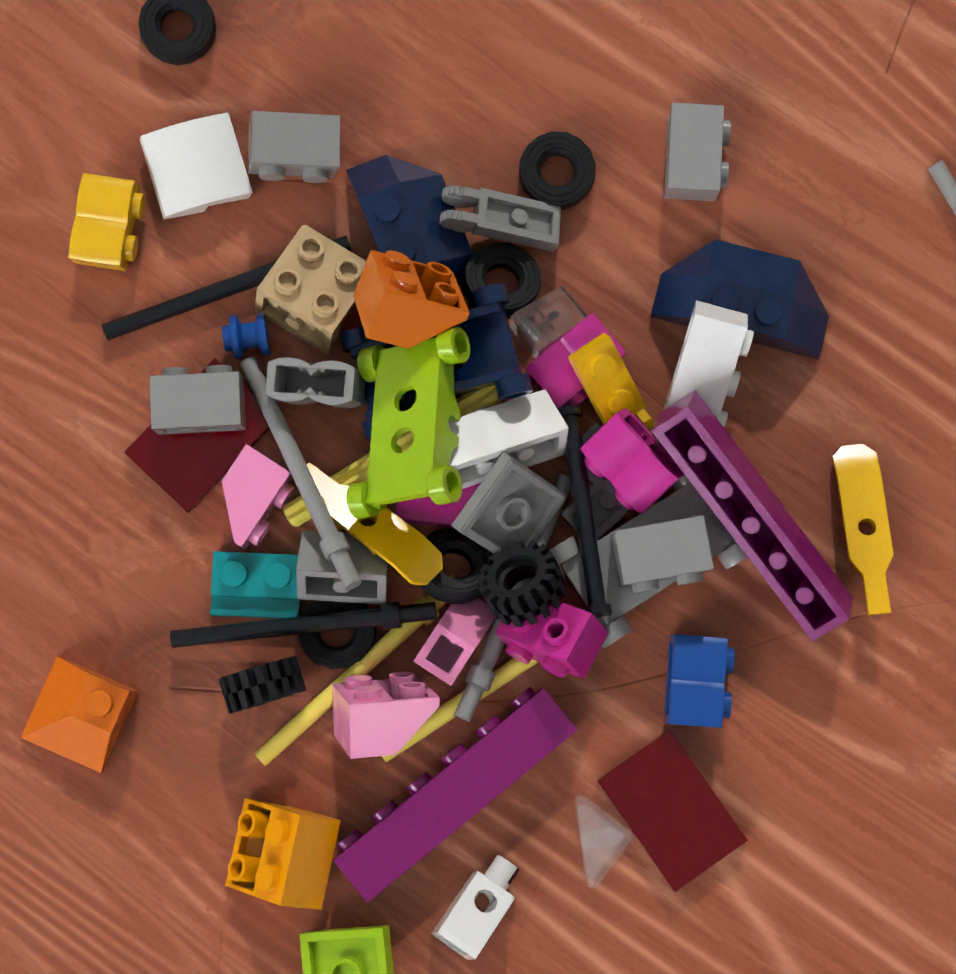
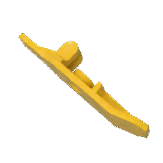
[832,444,894,616]
[307,462,443,585]

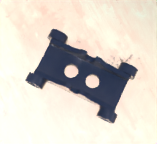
[339,283,533,440]

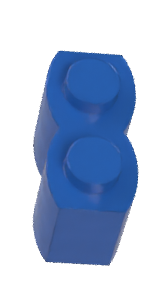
[664,634,735,728]

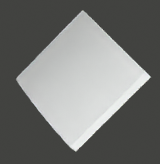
[140,112,253,219]

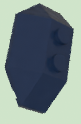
[346,155,473,287]
[650,239,829,359]

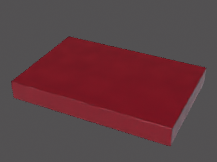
[124,358,270,513]
[597,729,748,892]

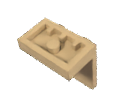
[254,225,366,355]

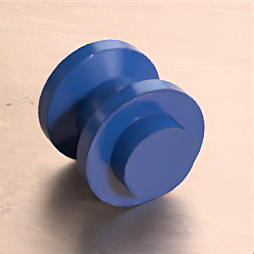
[222,312,271,359]

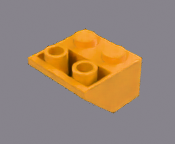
[225,798,341,910]

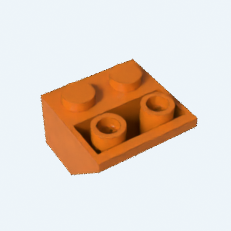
[353,250,470,349]

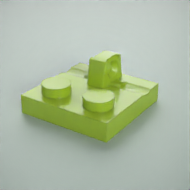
[299,925,395,974]

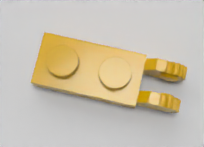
[568,333,656,437]

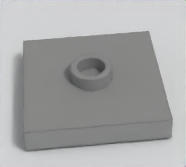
[451,452,568,557]

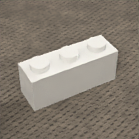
[662,300,754,428]
[449,389,569,489]

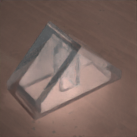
[510,286,587,359]
[573,793,635,888]

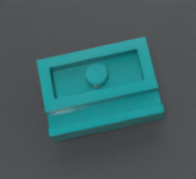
[210,551,301,618]

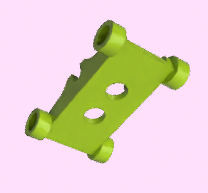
[346,327,470,519]

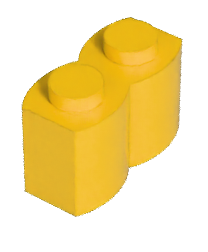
[68,173,146,272]

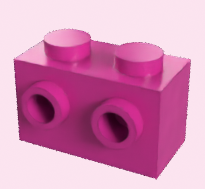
[495,587,609,679]

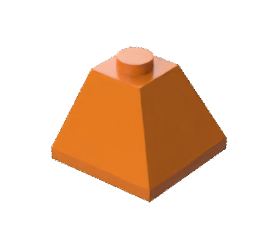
[20,656,139,773]

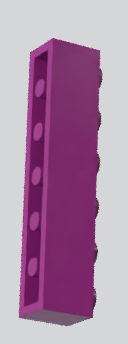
[651,390,853,642]
[333,686,578,903]

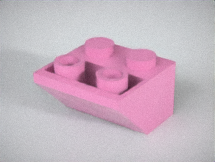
[332,671,440,759]

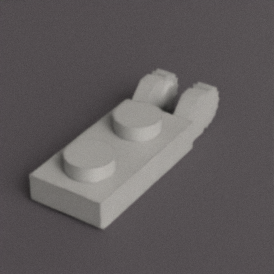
[440,185,561,252]

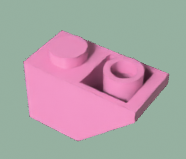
[222,444,295,550]
[413,598,496,686]

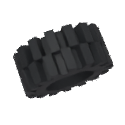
[478,541,567,627]
[219,656,306,714]

